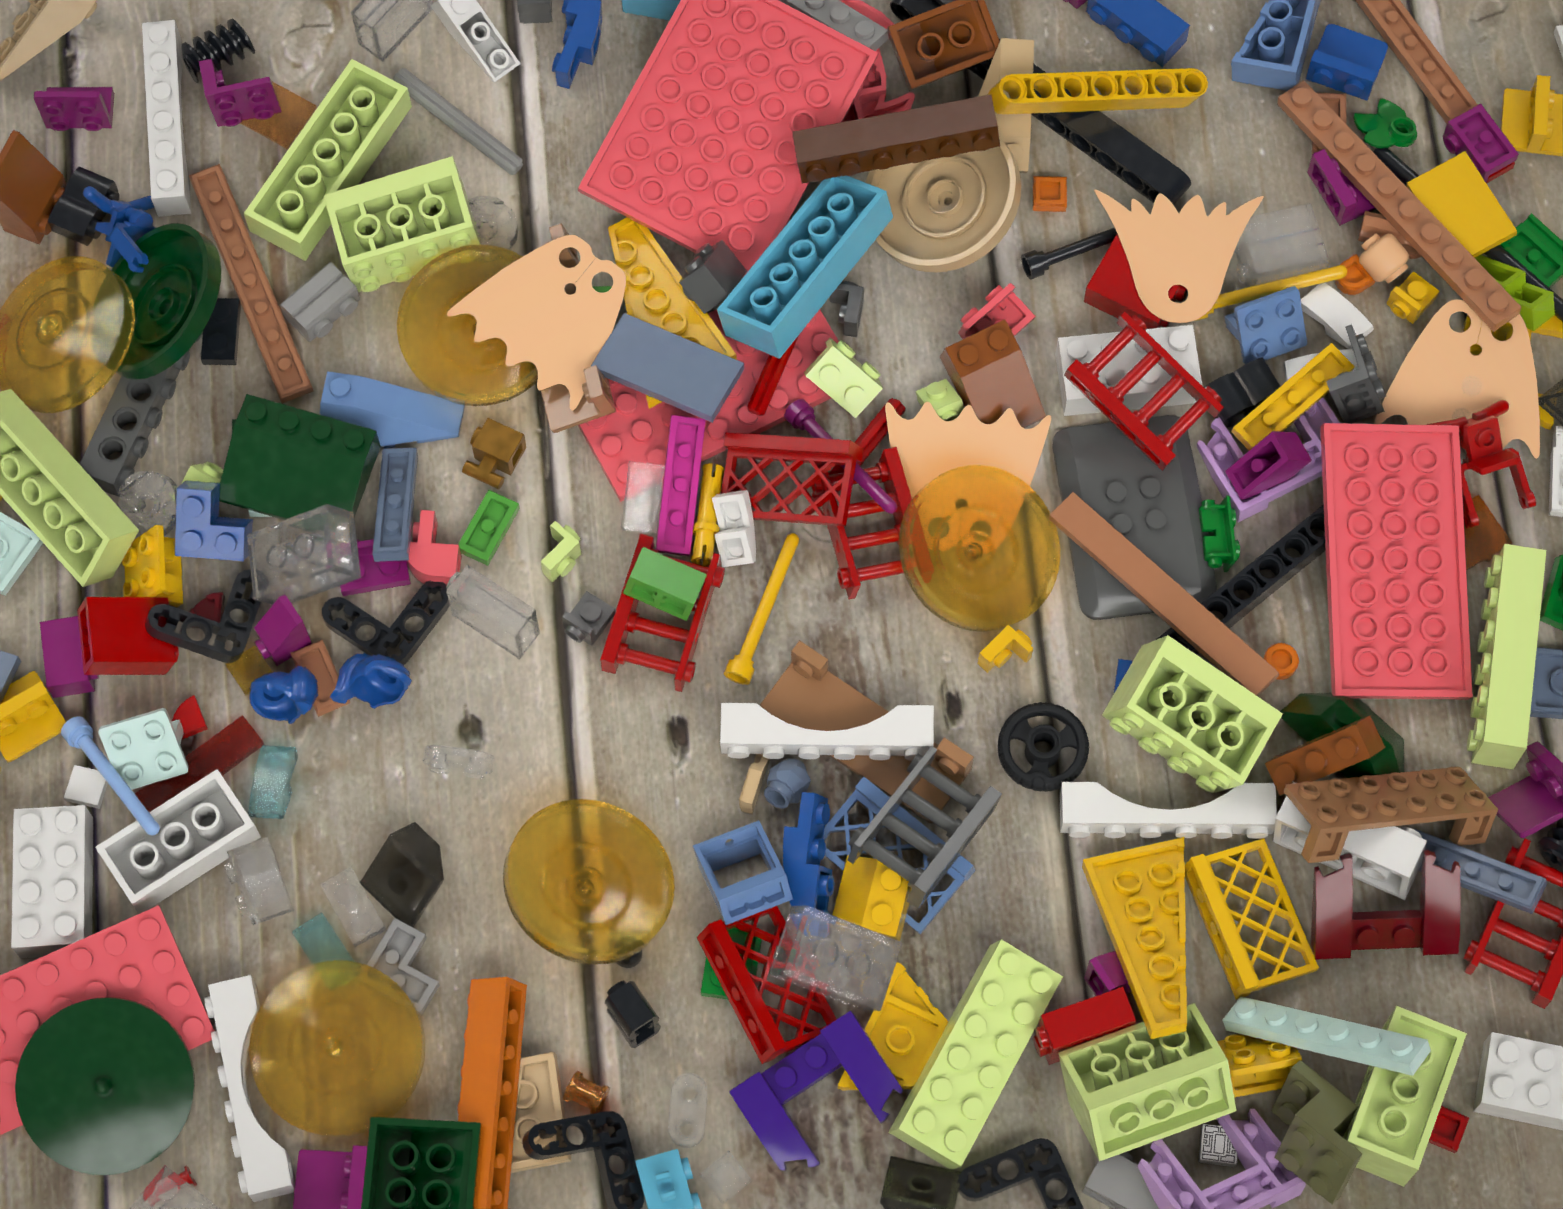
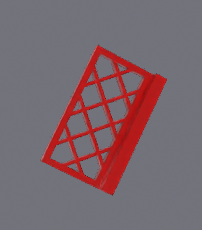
[721,432,864,527]
[696,906,837,1064]

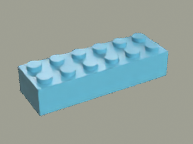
[717,176,893,359]

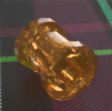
[563,1071,610,1114]

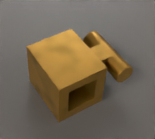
[462,418,527,490]

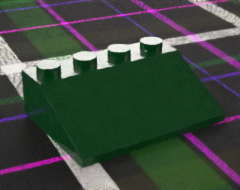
[219,394,381,538]
[361,1117,481,1209]

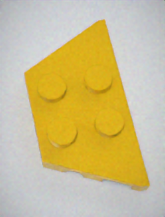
[837,962,948,1091]

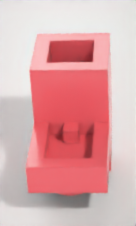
[407,510,462,589]

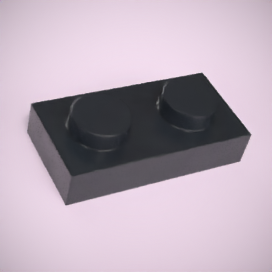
[201,298,241,365]

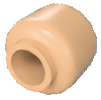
[1359,233,1409,284]

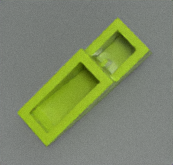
[1475,255,1555,331]

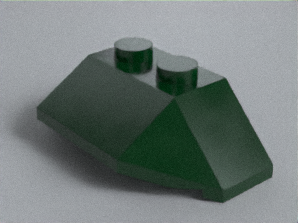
[1280,693,1404,778]

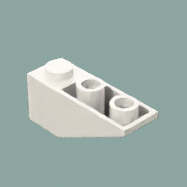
[430,0,521,82]

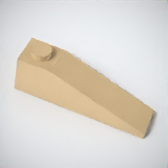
[0,0,97,81]
[978,38,1034,173]

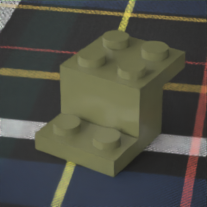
[1272,1060,1363,1204]

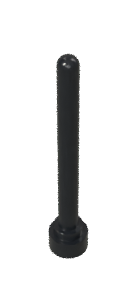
[1021,227,1117,280]

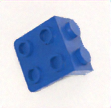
[1306,24,1388,101]

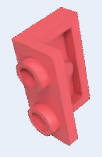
[958,283,1036,339]

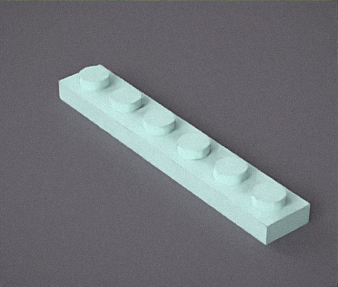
[1222,996,1431,1076]

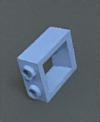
[693,820,793,925]

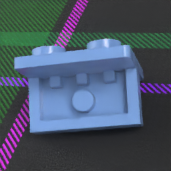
[1224,286,1307,364]

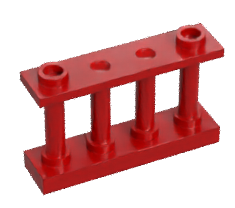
[1064,311,1224,471]
[811,447,934,600]
[600,534,725,692]
[1463,838,1563,1009]

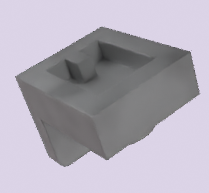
[830,281,864,337]
[562,591,615,646]

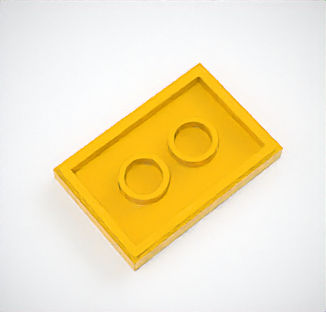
[1406,151,1517,258]

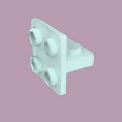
[98,708,189,790]

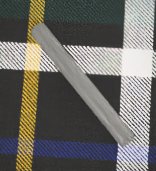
[393,68,523,175]

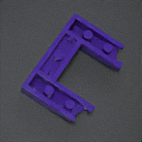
[729,1011,903,1171]

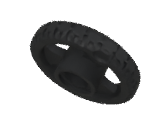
[998,702,1089,792]

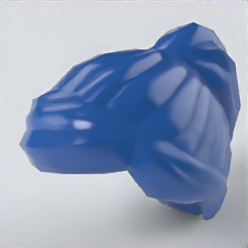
[330,653,412,709]
[249,666,318,724]

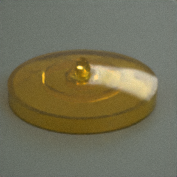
[397,245,538,406]
[0,256,135,413]
[899,465,1060,632]
[503,799,675,965]
[249,960,426,1137]

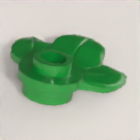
[1353,98,1417,148]

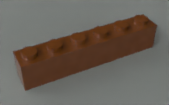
[792,94,1000,184]

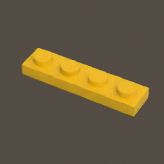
[1231,343,1355,451]

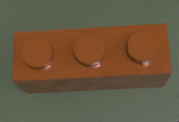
[1265,715,1385,795]

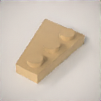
[511,1052,572,1173]

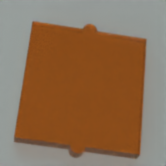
[240,81,317,149]
[1464,495,1512,570]

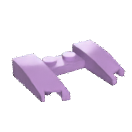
[1197,397,1340,523]
[1138,1109,1306,1209]

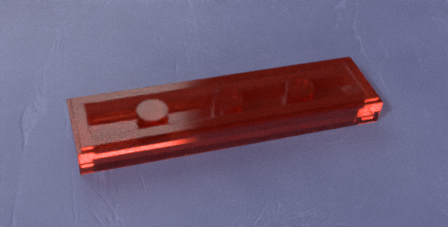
[135,715,265,812]

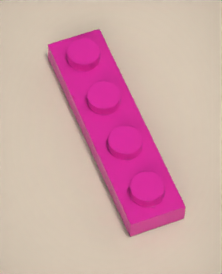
[655,415,706,556]

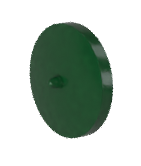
[91,223,221,379]
[15,997,195,1175]

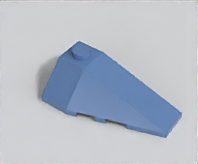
[320,371,465,449]

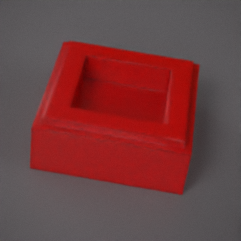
[1429,1106,1469,1153]

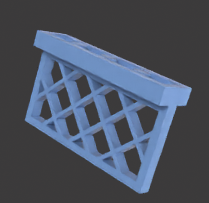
[823,777,976,935]

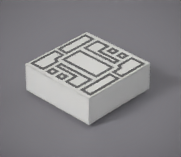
[1198,1124,1237,1167]

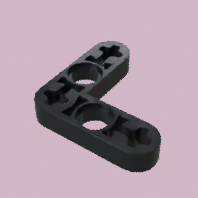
[145,569,266,663]
[322,581,451,665]
[522,1111,644,1209]
[957,1138,1084,1209]

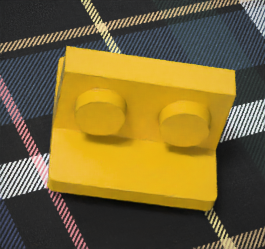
[1501,75,1563,156]
[122,525,183,608]
[0,671,66,762]
[1217,1034,1302,1098]

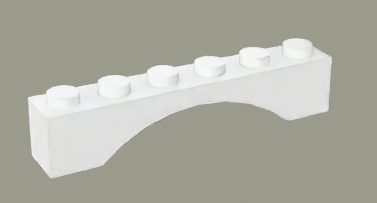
[142,20,191,217]
[720,703,934,761]
[1059,782,1277,839]
[204,975,295,1202]

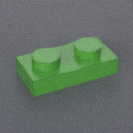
[458,490,520,566]

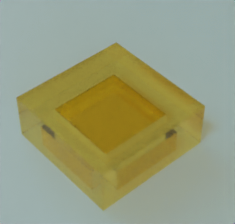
[225,646,273,696]

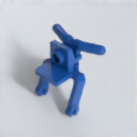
[83,186,156,273]

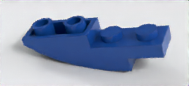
[552,0,602,89]
[783,792,835,941]

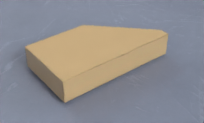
[739,754,770,814]

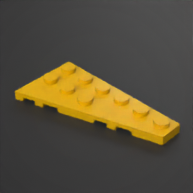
[608,217,737,409]
[1082,837,1187,1039]

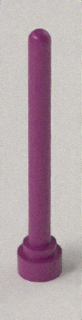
[784,399,897,514]

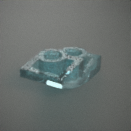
[248,745,298,819]

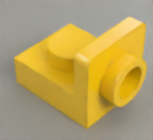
[1387,271,1440,324]
[977,625,1033,673]

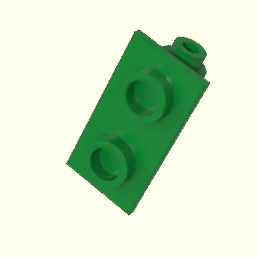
[1199,495,1240,572]

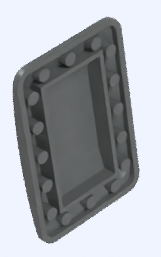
[1052,415,1217,620]

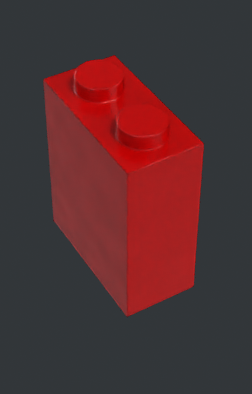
[1084,234,1188,329]
[77,597,179,675]
[1033,987,1136,1065]

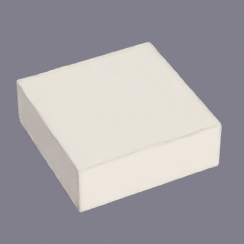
[64,765,108,809]

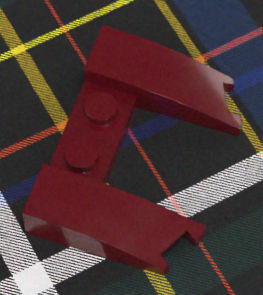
[1310,850,1461,960]

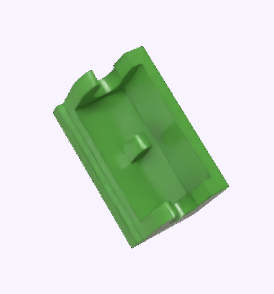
[623,547,707,621]

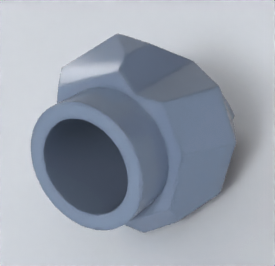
[764,758,811,809]

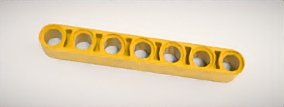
[987,68,1208,115]

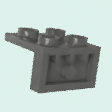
[1326,324,1386,424]

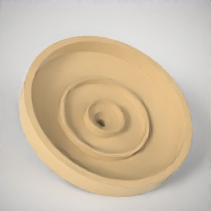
[865,137,1021,272]

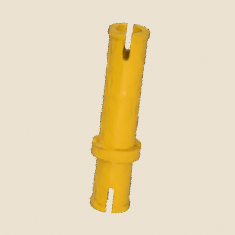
[691,463,724,566]

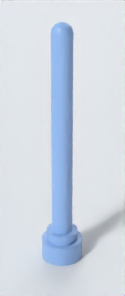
[61,716,160,836]

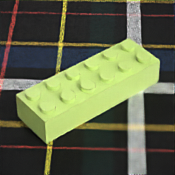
[244,59,412,261]
[0,389,139,587]
[1467,544,1547,769]
[888,939,1063,1170]

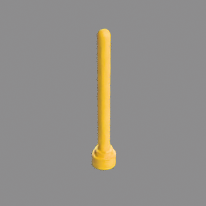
[1194,265,1347,321]
[724,533,799,685]

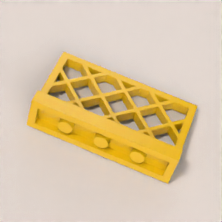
[1185,838,1319,1000]

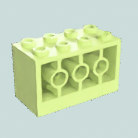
[323,156,484,292]
[1102,635,1283,793]
[1058,1003,1237,1162]
[1343,1006,1467,1187]

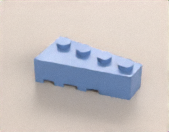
[1231,0,1321,91]

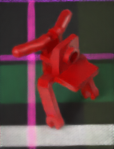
[1426,400,1536,528]

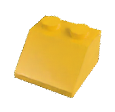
[830,855,912,942]

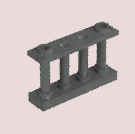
[847,746,1002,909]

